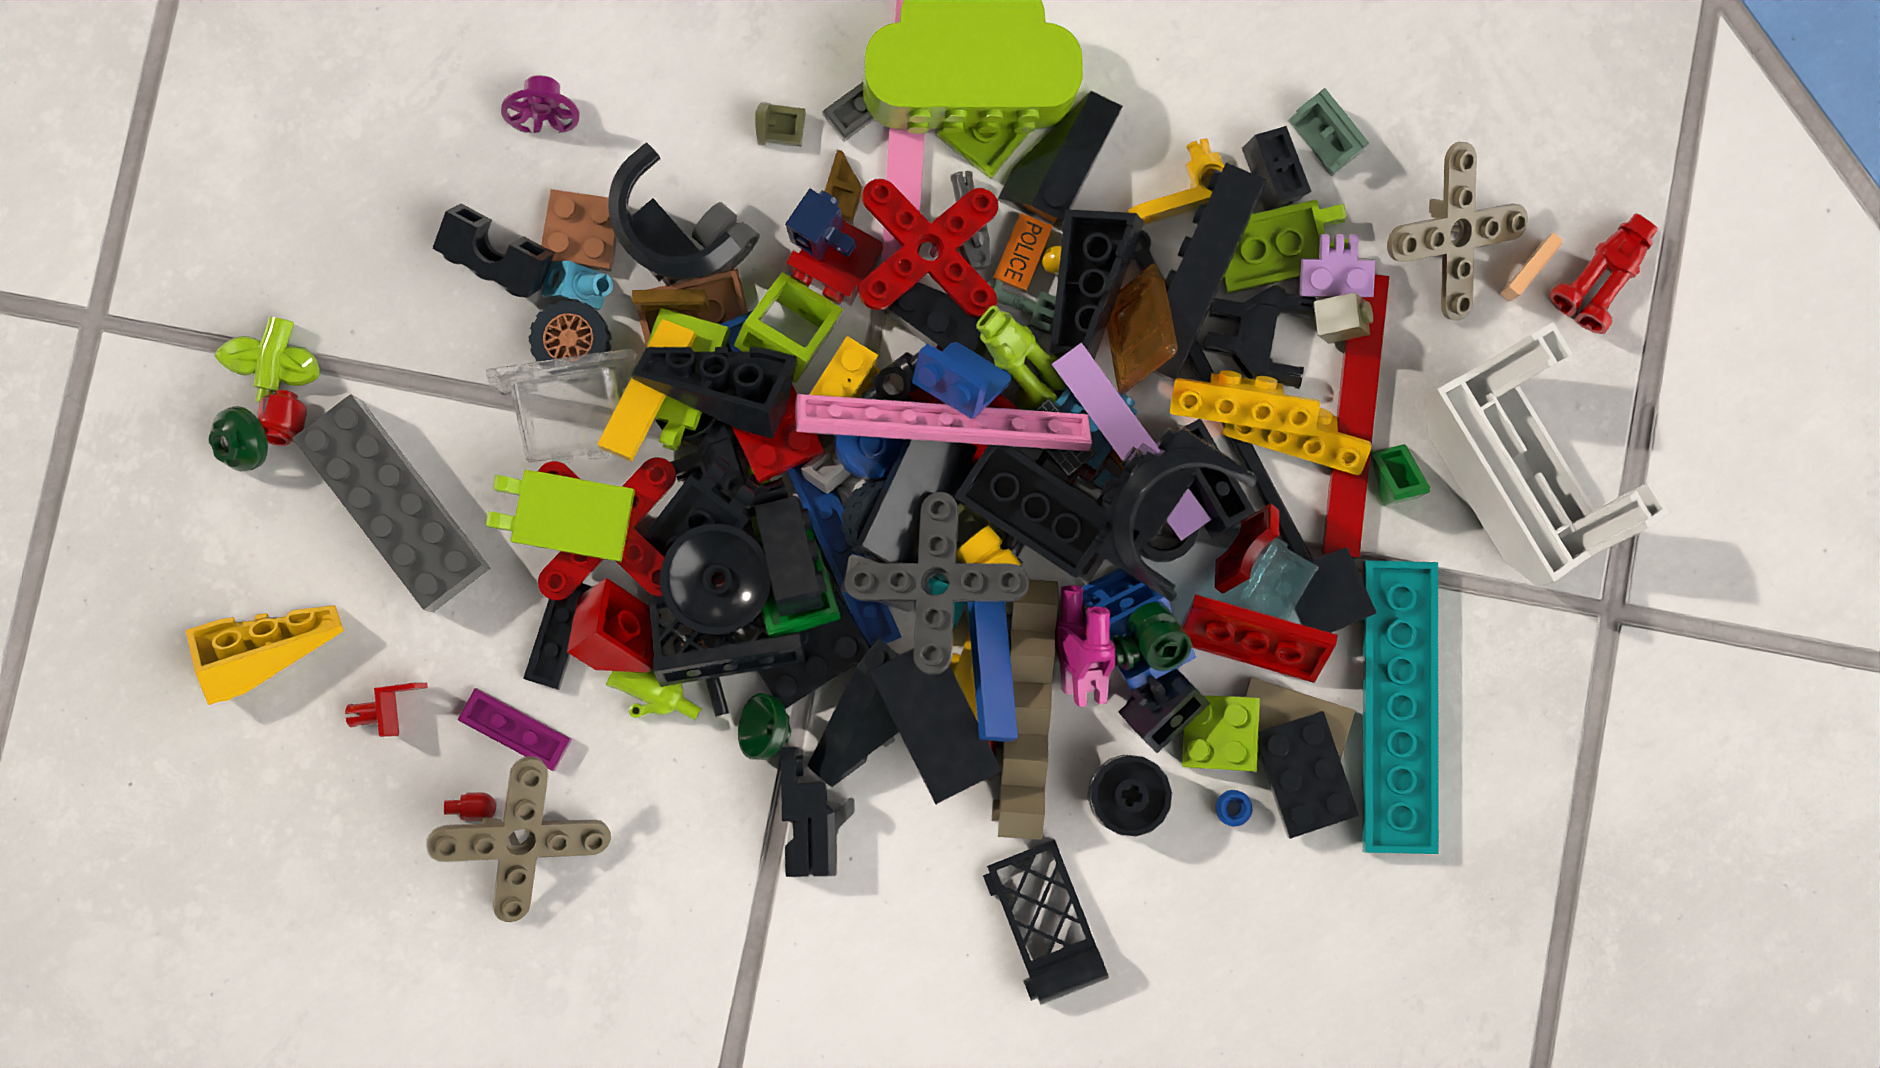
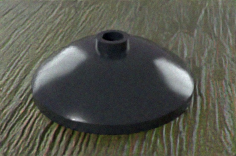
[660,524,771,635]

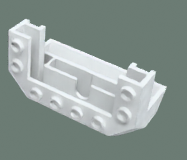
[1424,322,1670,587]

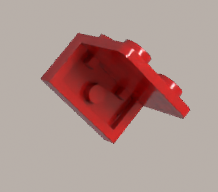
[786,221,883,306]

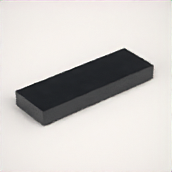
[523,583,593,690]

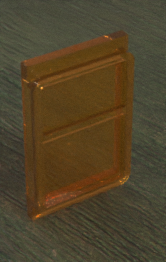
[1107,264,1177,394]

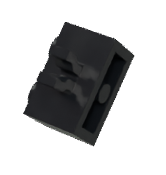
[1118,669,1211,753]

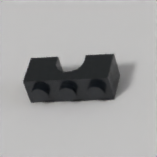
[432,203,555,298]

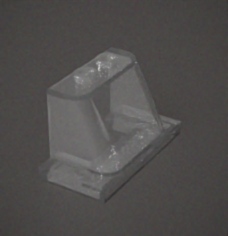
[486,348,640,464]

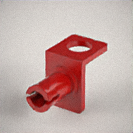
[345,683,428,737]

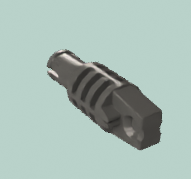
[950,171,990,270]

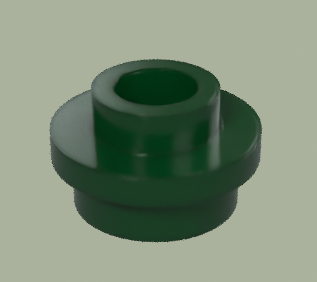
[1110,634,1140,671]

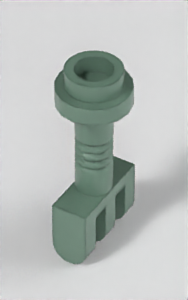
[987,279,1056,334]

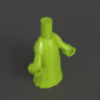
[606,655,702,721]

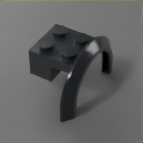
[608,142,742,284]

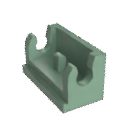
[1289,88,1369,175]

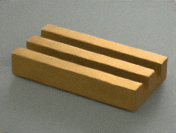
[632,289,708,311]

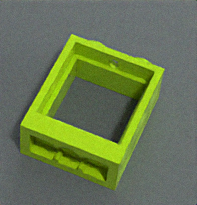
[734,272,844,383]

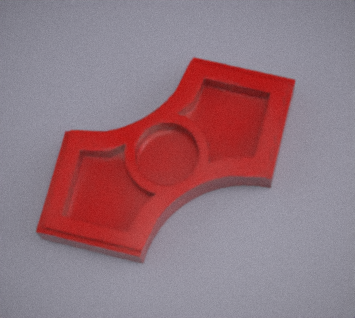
[1214,504,1279,594]

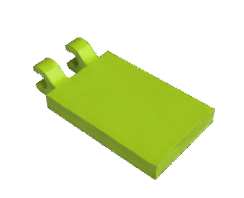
[1224,199,1349,295]
[643,308,730,452]
[485,469,635,562]

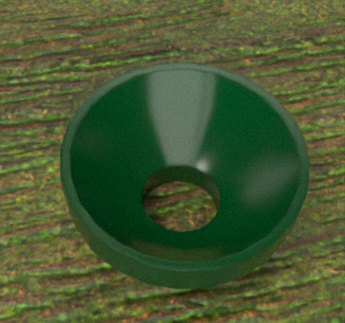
[208,406,268,472]
[738,693,791,760]

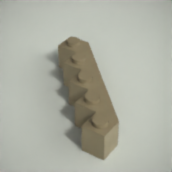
[991,579,1058,840]

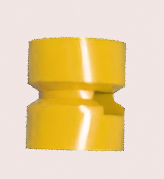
[956,525,1022,566]

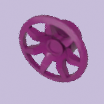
[501,75,580,133]

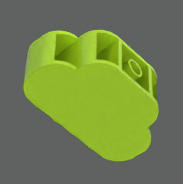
[863,0,1083,134]

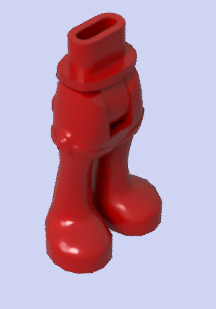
[1549,213,1658,334]

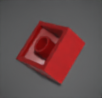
[567,578,661,673]

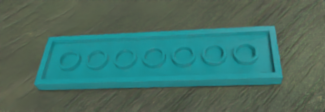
[1362,560,1439,854]

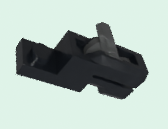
[780,747,855,877]

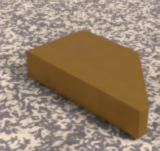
[825,149,863,224]

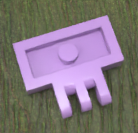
[1299,234,1375,297]

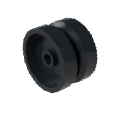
[1087,755,1172,837]

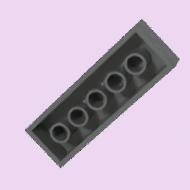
[292,394,491,613]

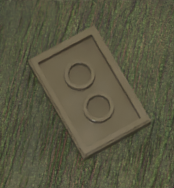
[1244,677,1356,760]

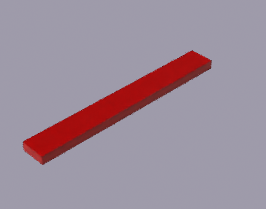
[1321,274,1390,558]

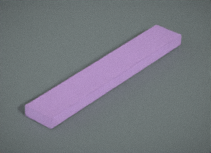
[1052,343,1211,541]

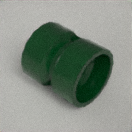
[1127,602,1192,671]

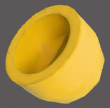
[1042,246,1062,275]

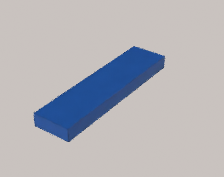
[967,602,1018,742]

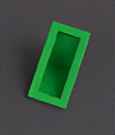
[1371,444,1430,506]

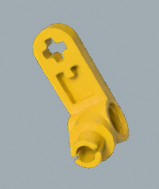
[1127,138,1224,225]

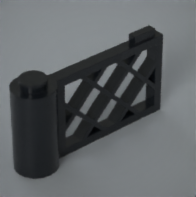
[983,839,1109,1005]

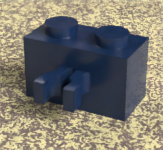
[785,188,856,261]

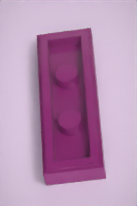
[458,688,572,771]

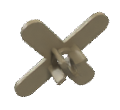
[1387,142,1528,321]
[426,756,611,922]

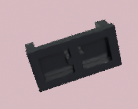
[1242,126,1311,211]

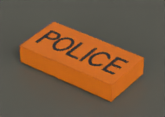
[993,212,1053,293]

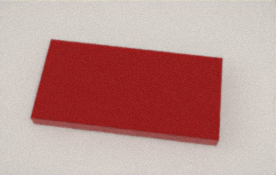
[1181,594,1338,683]

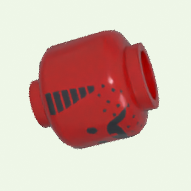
[256,390,307,446]

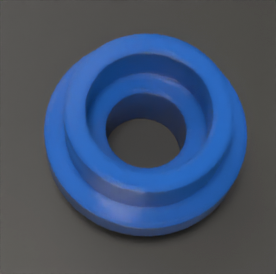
[1215,790,1252,827]

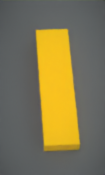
[597,319,697,462]

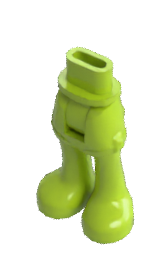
[976,306,1067,411]

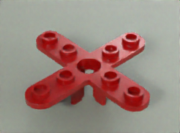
[859,179,999,319]
[538,457,676,601]

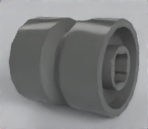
[692,202,760,270]

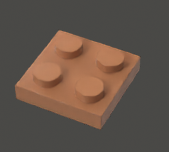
[541,189,617,271]

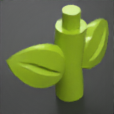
[215,317,320,403]

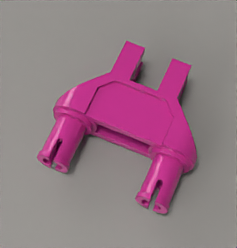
[1055,585,1115,707]

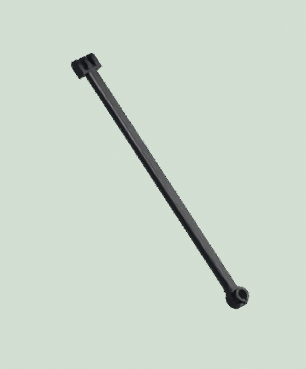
[1131,230,1314,567]

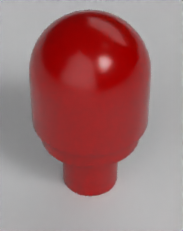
[444,792,497,822]

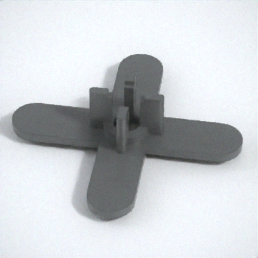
[845,492,1029,675]

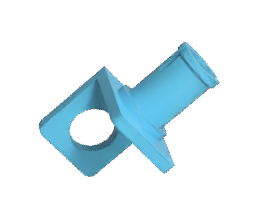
[541,261,613,309]

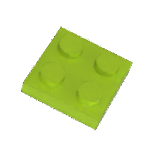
[1182,695,1260,772]

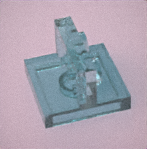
[1236,537,1318,620]

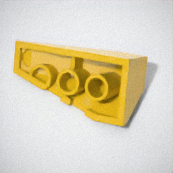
[185,605,344,705]

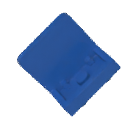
[912,342,1011,420]

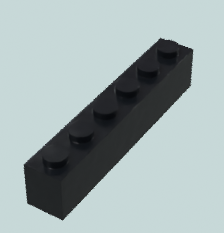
[1133,162,1266,382]

